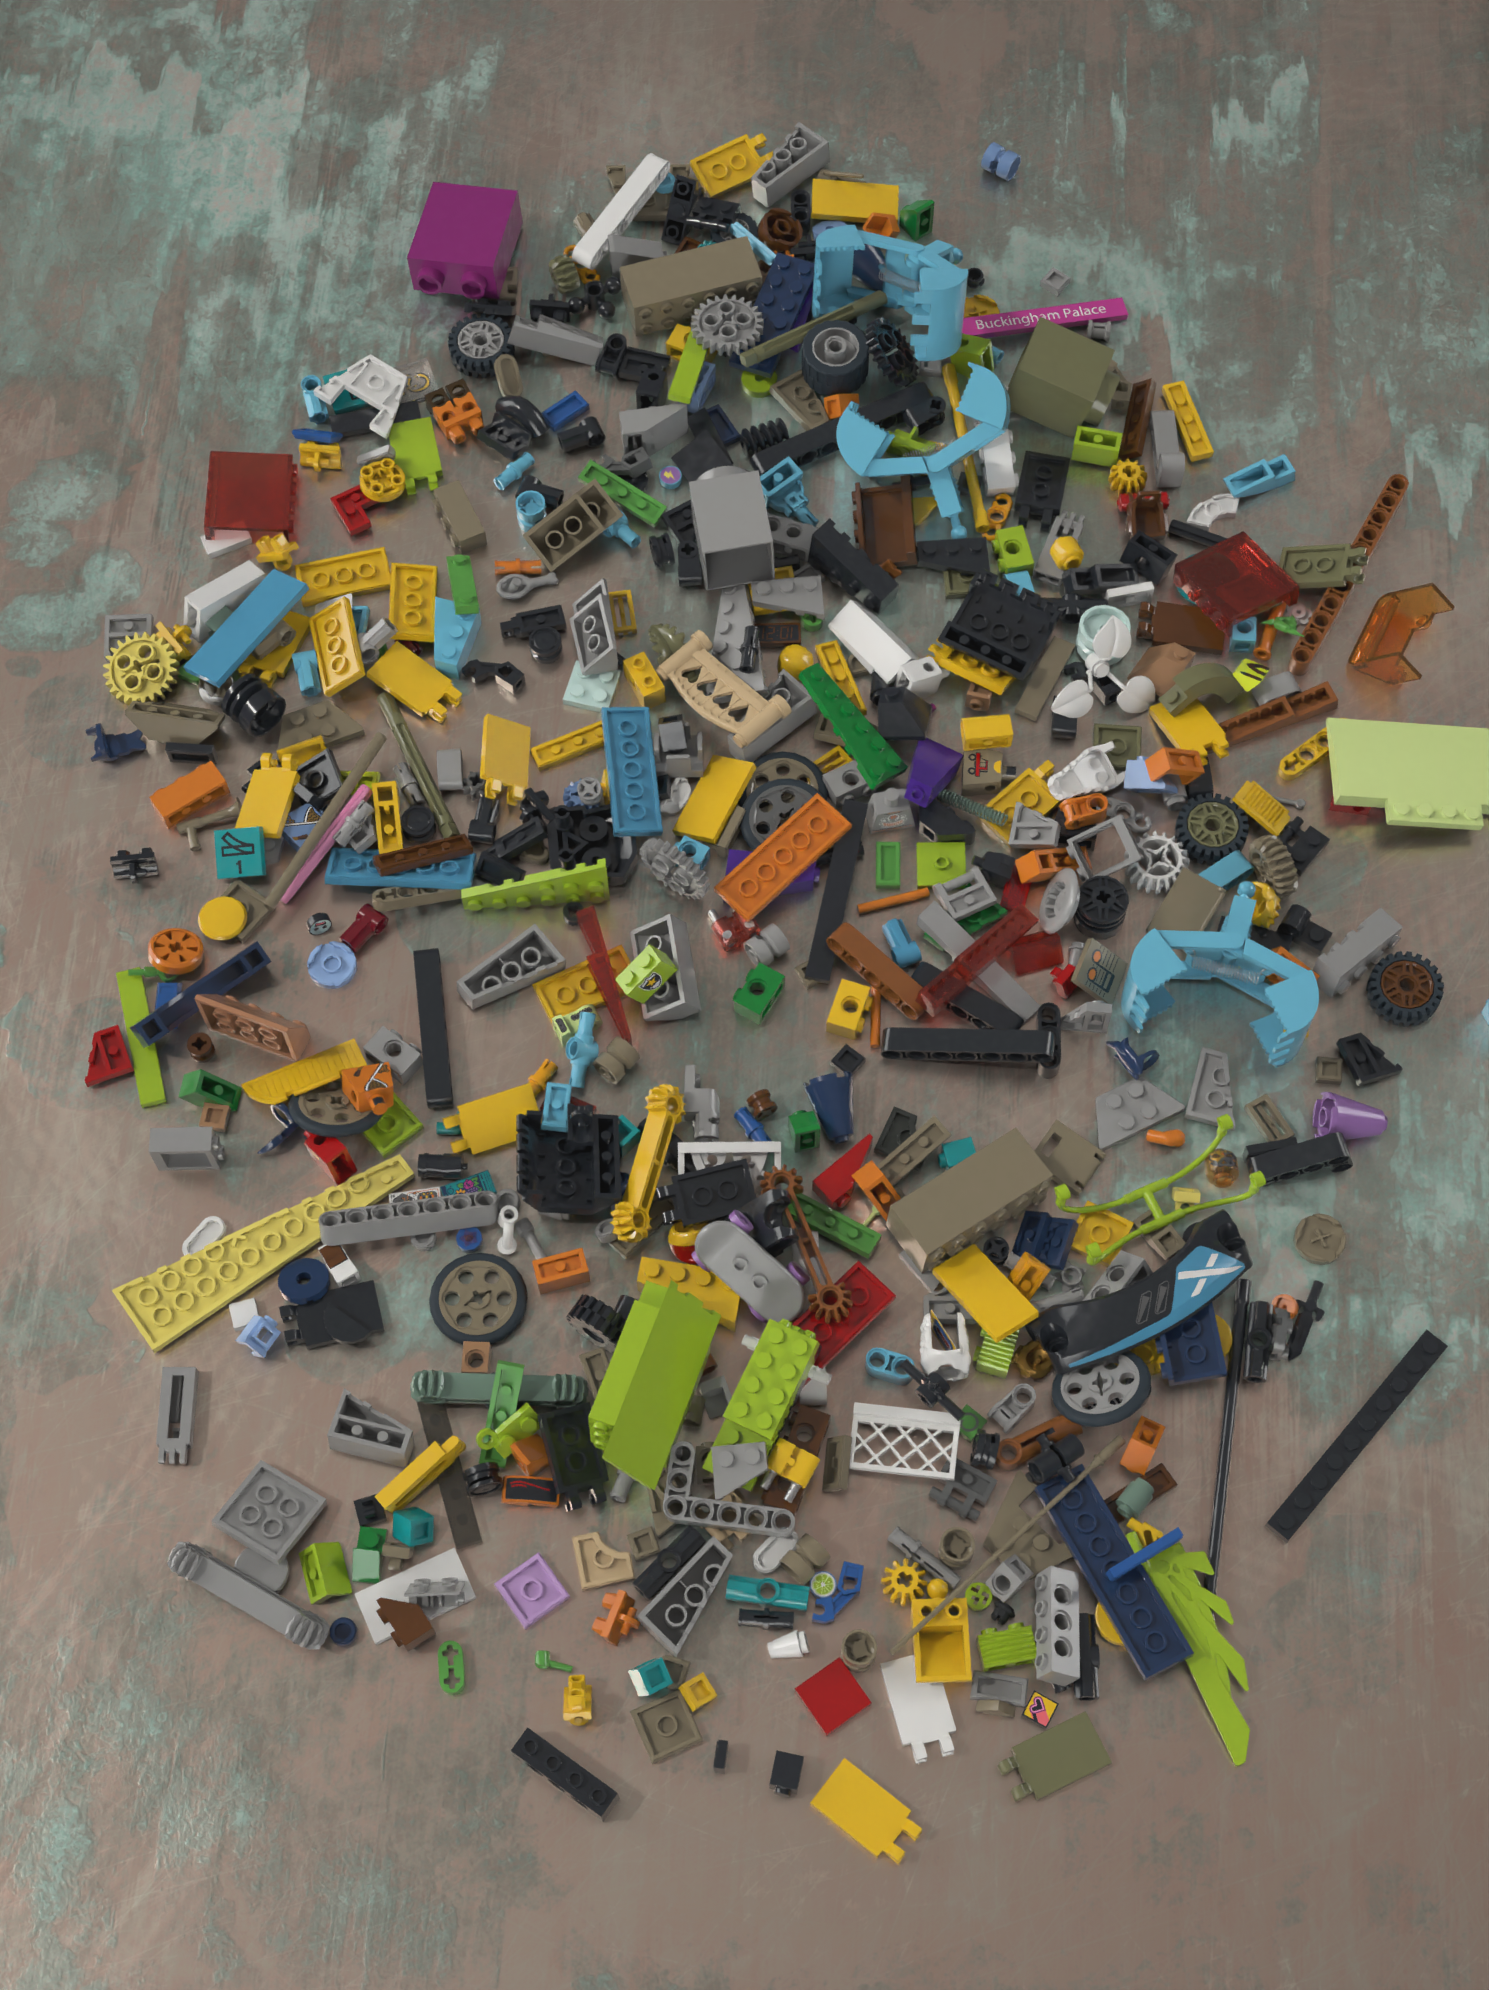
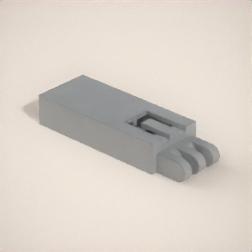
[1033,509,1085,587]
[156,1367,199,1464]

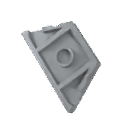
[1095,1076,1186,1151]

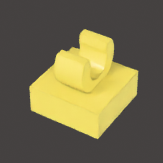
[1171,1187,1201,1214]

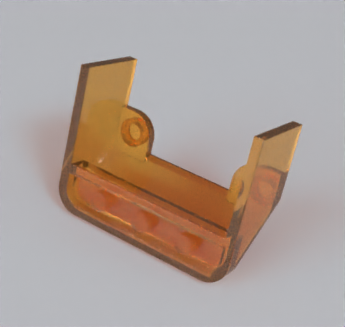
[1348,582,1455,685]

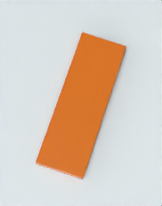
[714,793,852,923]

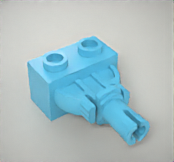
[760,456,819,527]

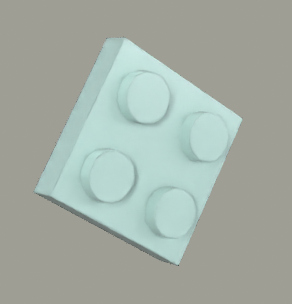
[563,660,622,713]

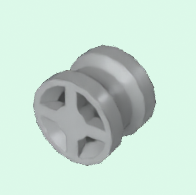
[577,777,603,806]

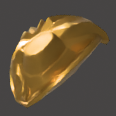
[1011,1340,1053,1379]

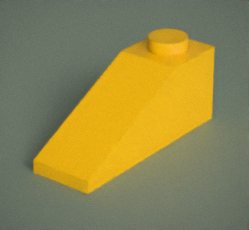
[372,781,403,854]

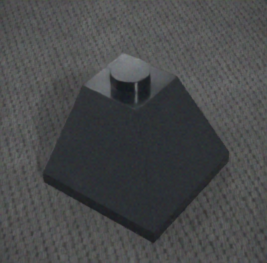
[878,687,932,740]

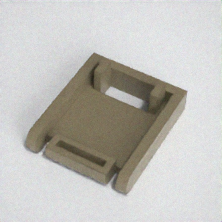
[1035,1119,1106,1196]

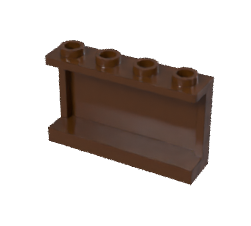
[852,475,918,567]

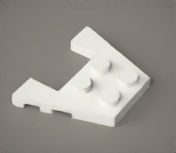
[314,354,408,439]

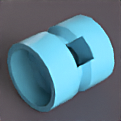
[515,490,547,532]

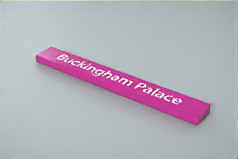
[962,297,1128,338]

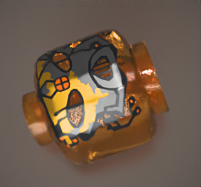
[1204,1149,1239,1188]

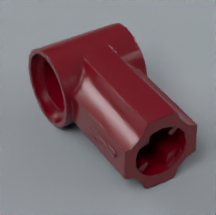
[339,903,389,953]

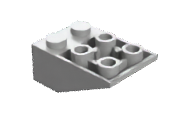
[619,403,688,457]

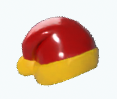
[668,1221,709,1265]

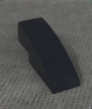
[1062,563,1139,596]

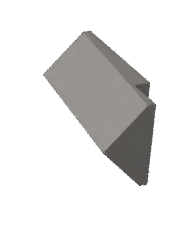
[507,314,603,366]
[570,578,618,676]

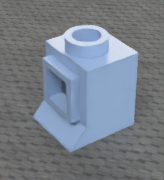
[236,1315,281,1358]

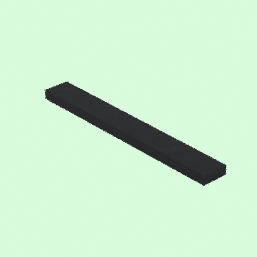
[804,799,868,984]

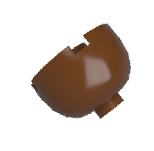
[758,208,803,254]

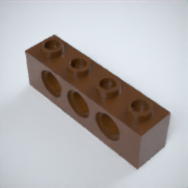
[761,1405,831,1518]

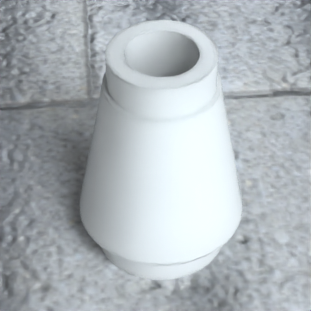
[767,1630,810,1659]

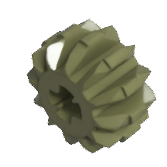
[548,254,580,294]

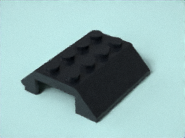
[938,569,1061,681]
[516,1110,621,1215]

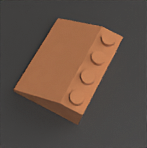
[194,994,311,1062]

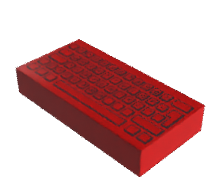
[1000,865,1031,915]

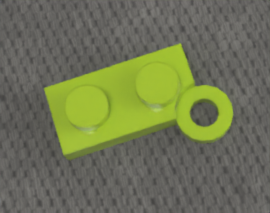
[476,1402,540,1459]

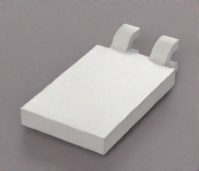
[880,1655,956,1764]

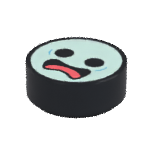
[306,913,332,935]

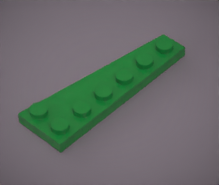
[798,663,908,791]

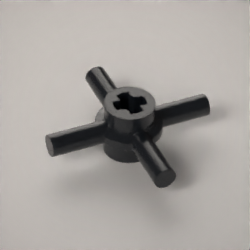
[900,1359,966,1421]

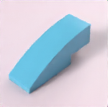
[1223,454,1296,498]

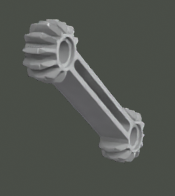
[167,1541,330,1650]

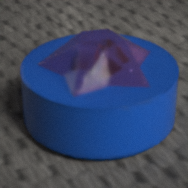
[456,1227,483,1253]

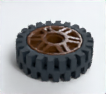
[1366,951,1444,1027]

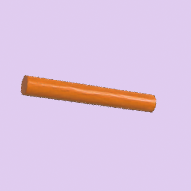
[857,887,930,914]
[870,986,881,1048]

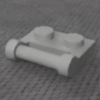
[932,866,997,922]

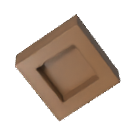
[199,1102,231,1133]

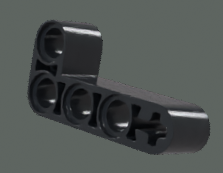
[1246,1132,1353,1187]

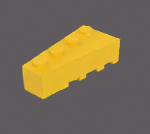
[637,1257,742,1332]

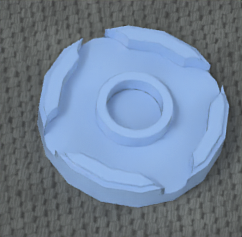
[307,941,357,989]

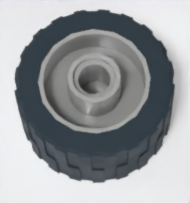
[802,320,869,396]

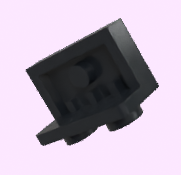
[476,411,532,460]

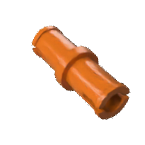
[495,558,541,576]

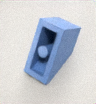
[1124,756,1178,793]

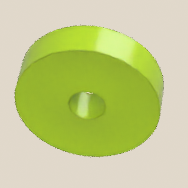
[741,370,777,398]

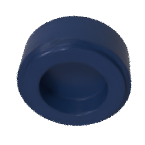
[329,1617,358,1647]

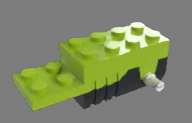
[702,1318,832,1492]

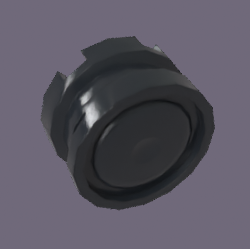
[649,532,675,568]
[529,626,563,664]
[401,805,436,844]
[970,1428,1000,1470]
[462,1462,504,1496]

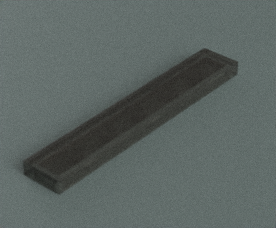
[416,1401,483,1549]

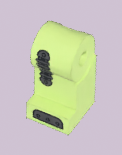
[552,1004,603,1046]

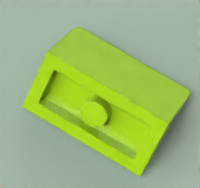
[298,1542,352,1605]

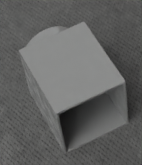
[689,466,775,591]

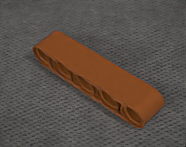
[826,922,933,1020]

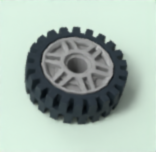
[448,313,515,378]

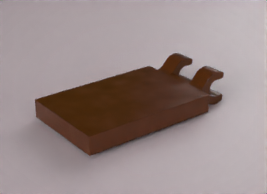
[1136,601,1227,655]

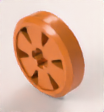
[148,928,203,975]

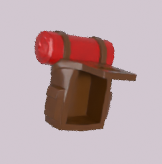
[1117,491,1170,540]

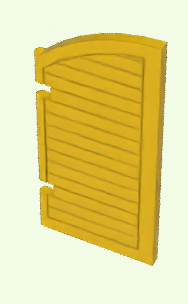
[241,1038,367,1105]

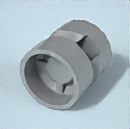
[743,923,790,966]

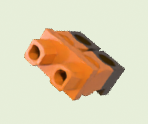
[424,378,484,445]

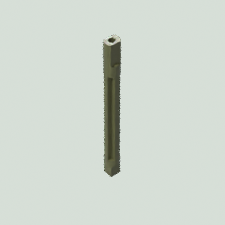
[739,290,888,367]
[377,692,460,838]

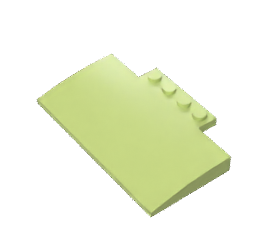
[1326,717,1489,830]

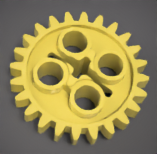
[103,632,180,706]

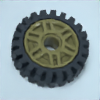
[1175,793,1249,866]

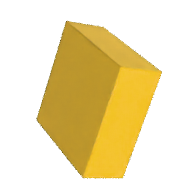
[678,1672,718,1712]

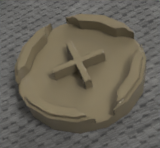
[1293,1213,1347,1265]

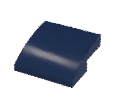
[1012,1210,1079,1270]

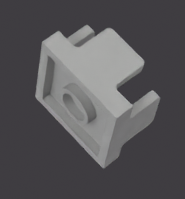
[654,722,703,778]

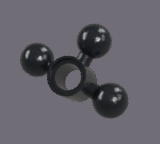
[568,277,621,319]

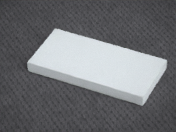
[354,1547,476,1645]

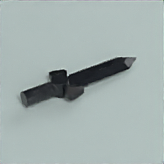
[1287,1280,1325,1361]

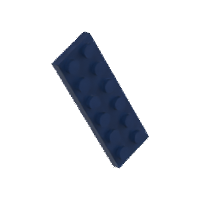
[729,252,815,379]

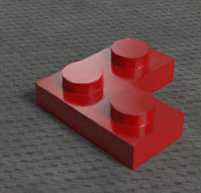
[330,485,379,536]

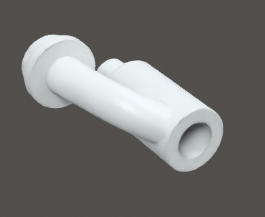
[497,1205,518,1255]

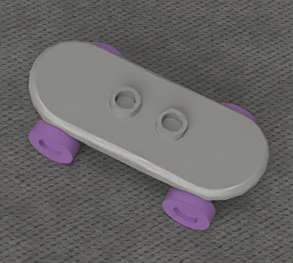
[691,1210,810,1323]

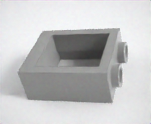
[1066,814,1144,882]
[149,1127,225,1171]

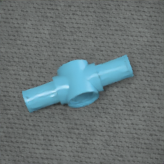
[603,508,641,549]
[566,1012,599,1088]

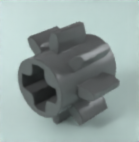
[462,771,486,801]

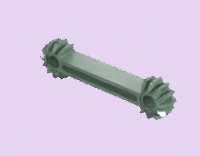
[410,1369,589,1408]

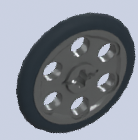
[740,778,824,850]

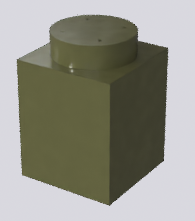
[1007,317,1120,439]

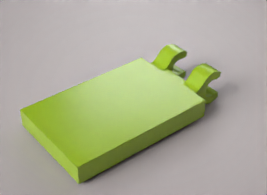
[389,417,443,495]

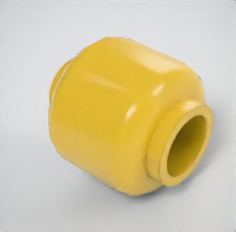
[1050,536,1084,571]

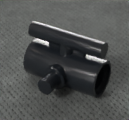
[1026,1433,1085,1484]

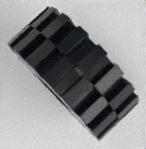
[566,1294,627,1354]

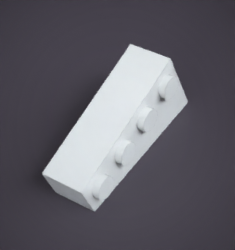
[973,419,1019,497]

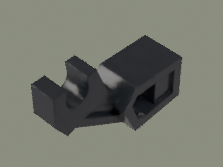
[462,659,525,694]
[1064,662,1121,706]

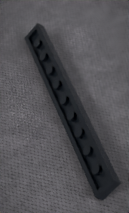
[1265,1329,1448,1543]

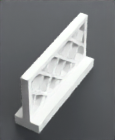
[849,1402,961,1481]

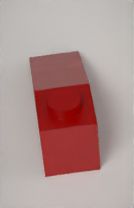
[812,1133,873,1210]

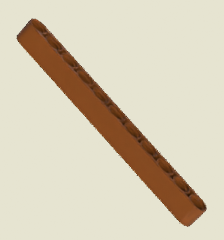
[1288,474,1409,676]

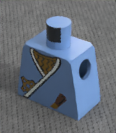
[282,803,337,852]

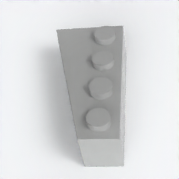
[457,924,566,1010]

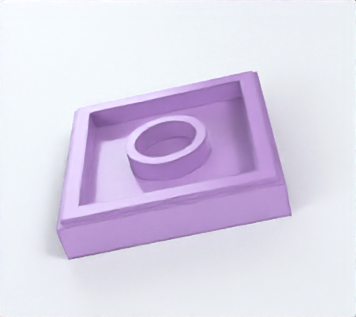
[494,1552,570,1629]

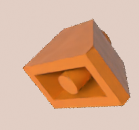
[851,1160,901,1222]
[1120,1415,1166,1475]
[510,1433,549,1476]

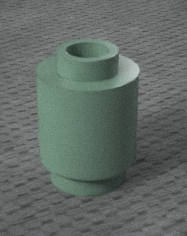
[1116,1478,1154,1519]

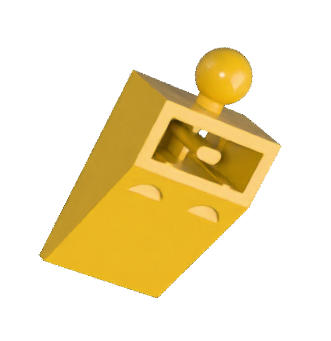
[910,1578,972,1683]

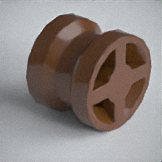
[187,1032,215,1063]
[746,1089,778,1120]

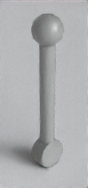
[1273,796,1306,809]

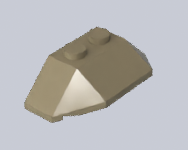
[125,701,225,744]

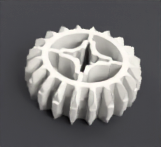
[1124,830,1190,895]

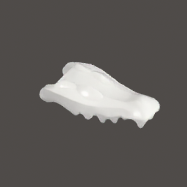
[1047,741,1125,801]

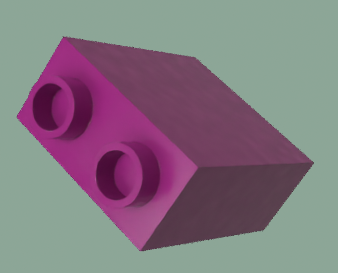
[407,182,523,299]

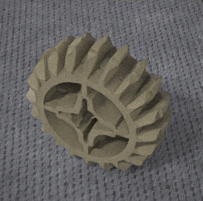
[1248,834,1299,899]

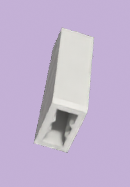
[184,560,265,642]

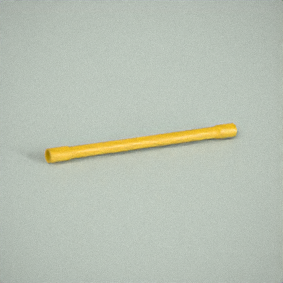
[942,363,990,533]

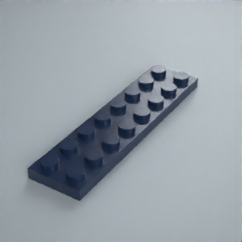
[1035,1464,1194,1681]

